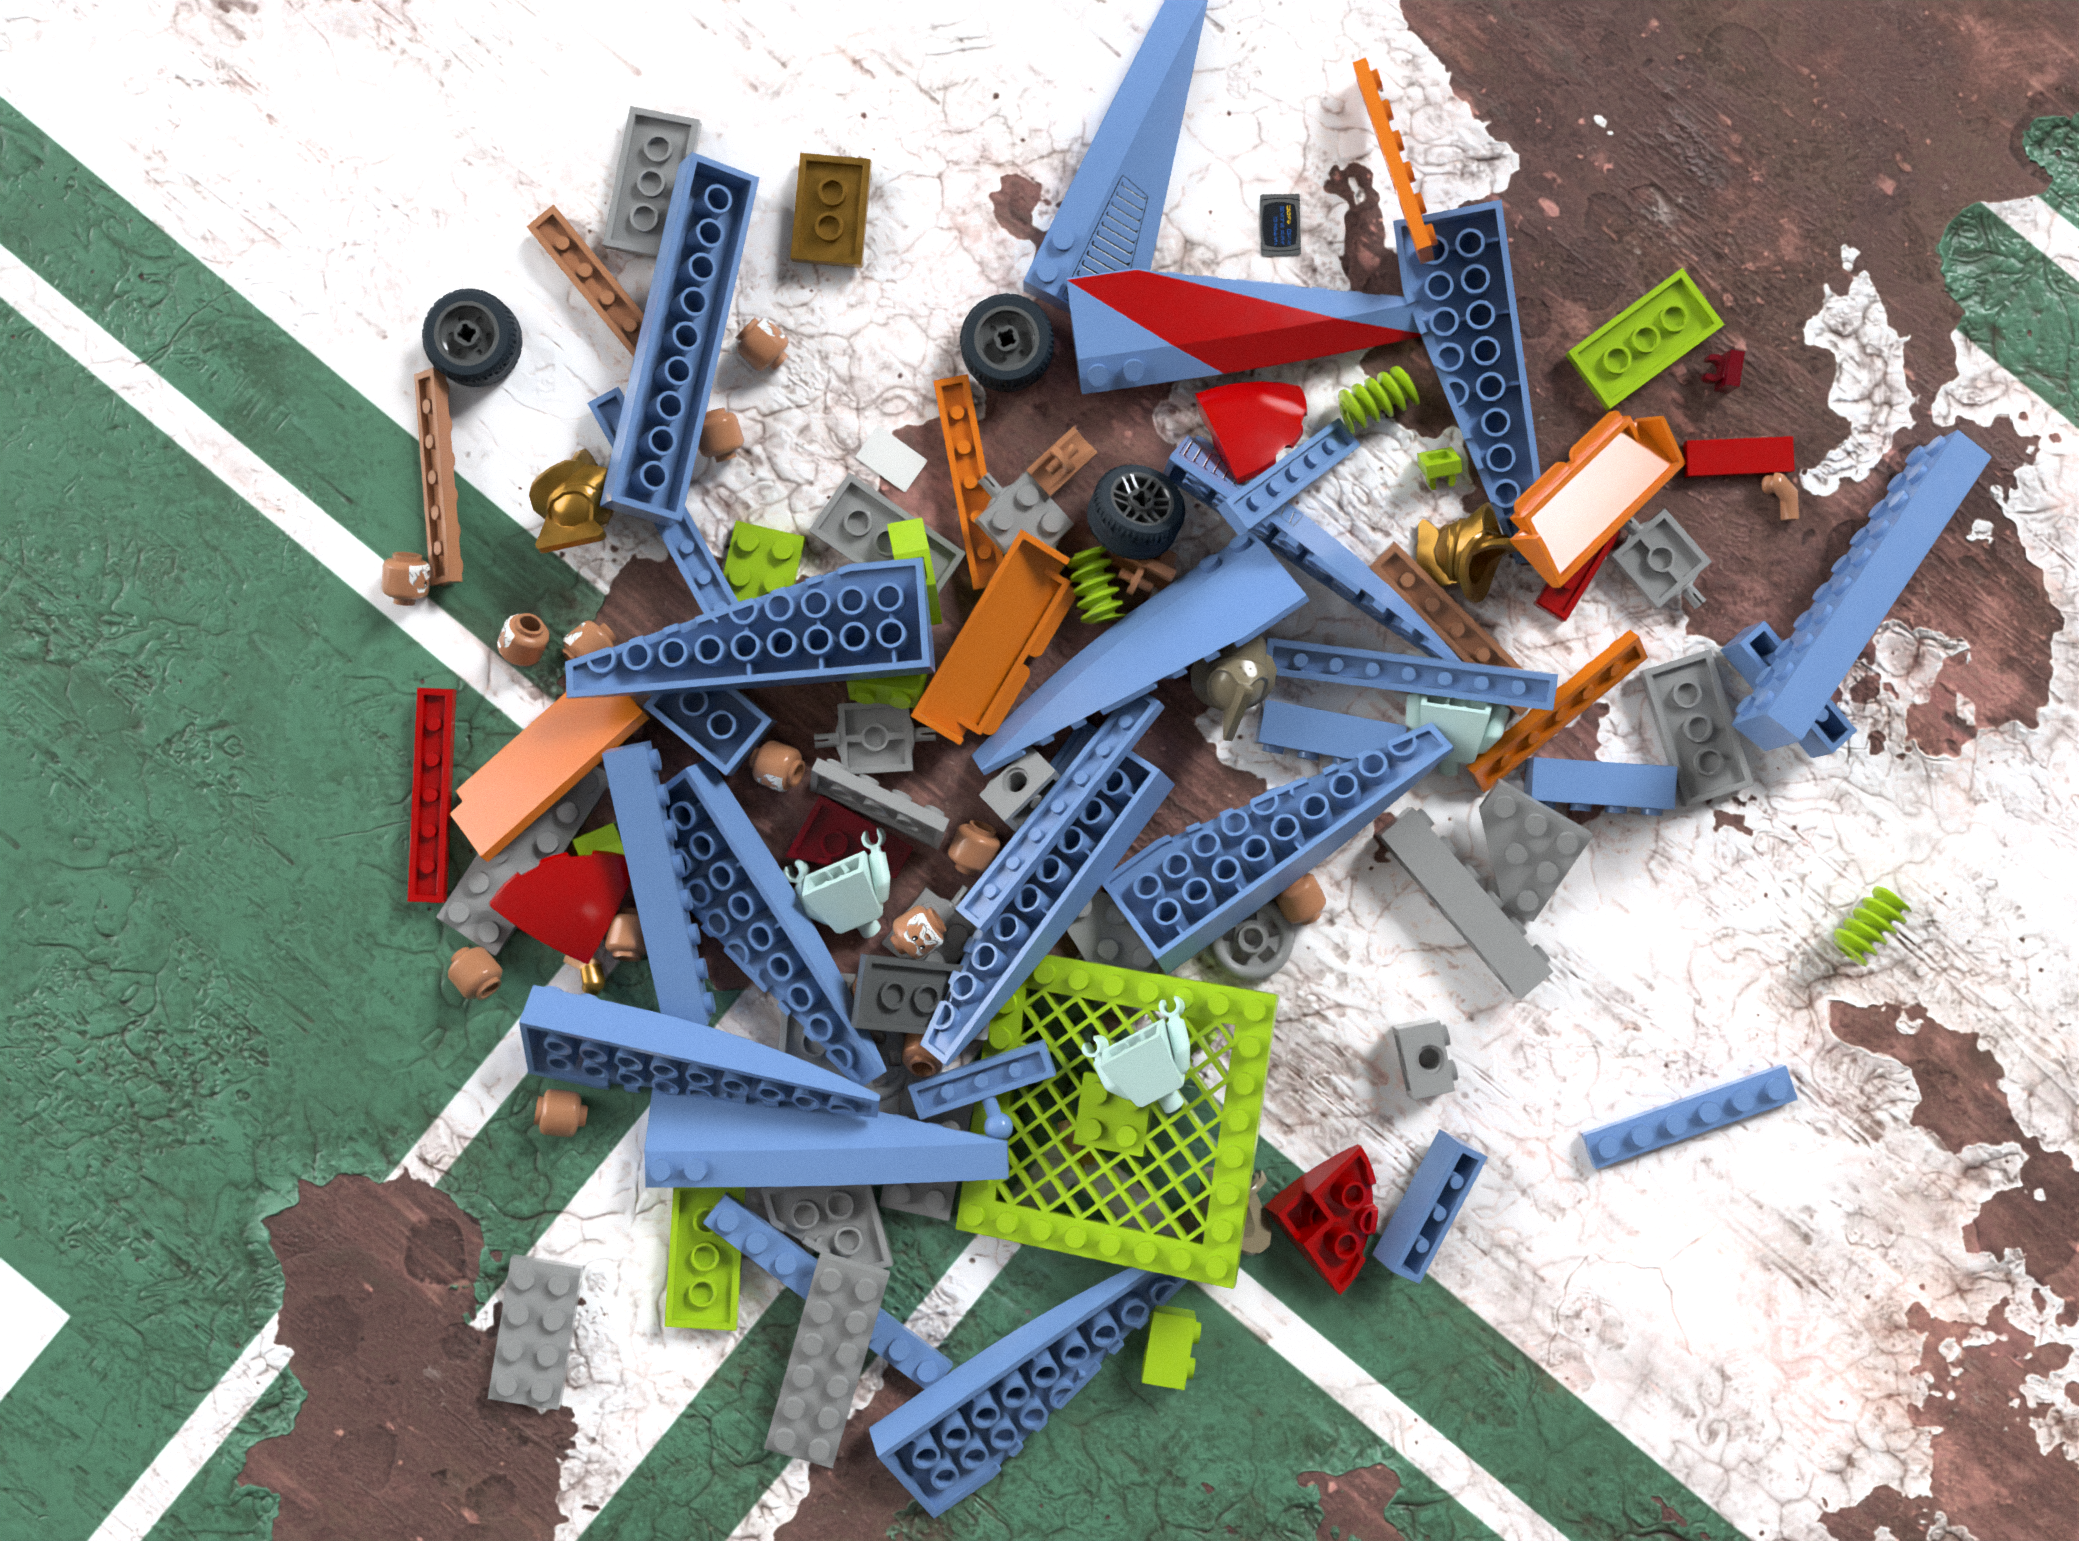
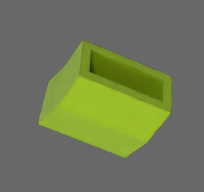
[572,821,625,856]

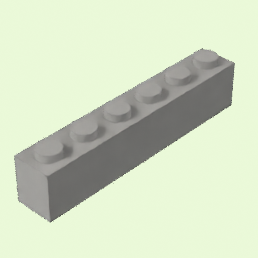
[1375,807,1554,1000]

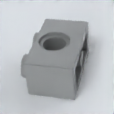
[979,745,1061,832]
[1392,1017,1458,1100]

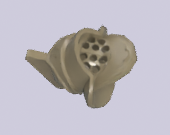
[1190,635,1277,742]
[1177,1167,1272,1256]

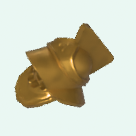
[529,448,614,553]
[1416,502,1519,603]

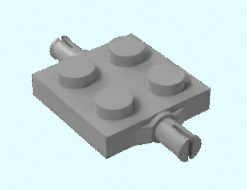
[974,471,1074,571]
[1608,508,1712,610]
[814,702,937,774]
[882,885,976,964]

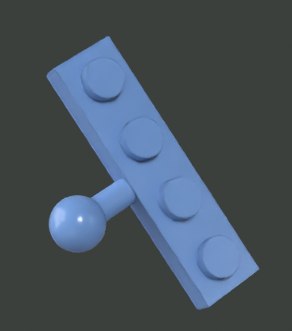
[907,1039,1056,1140]

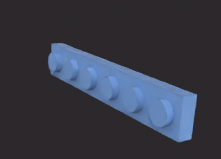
[1217,418,1361,537]
[1581,1064,1798,1169]

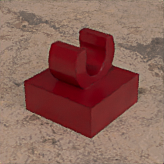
[1701,349,1745,394]

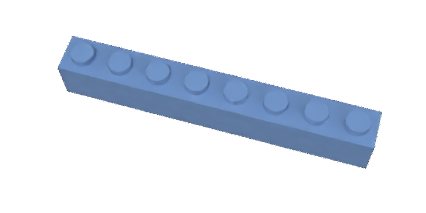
[602,741,716,1026]

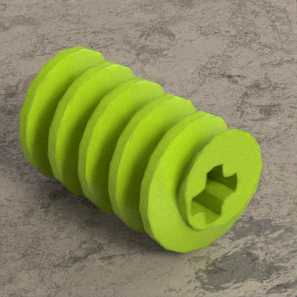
[1338,366,1420,434]
[1067,546,1126,624]
[1833,886,1912,967]

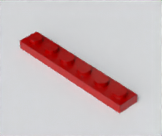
[407,688,457,903]

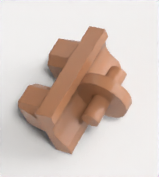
[1026,426,1098,497]
[1110,550,1177,596]

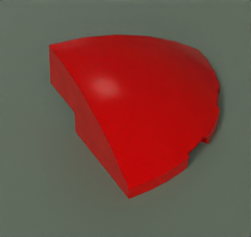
[1195,381,1308,485]
[489,850,631,964]
[1264,1144,1378,1295]

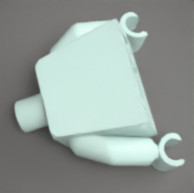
[1406,693,1510,776]
[783,827,891,938]
[1082,996,1190,1113]

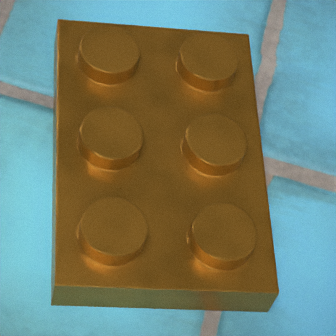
[790,153,872,268]

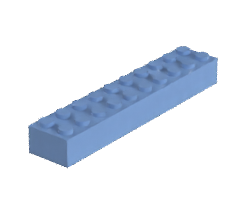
[600,152,760,527]
[1731,430,1992,751]

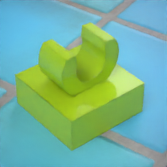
[1417,447,1462,490]

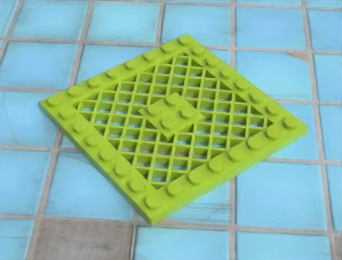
[956,954,1279,1289]

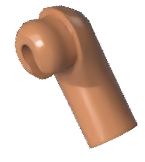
[1761,473,1799,521]

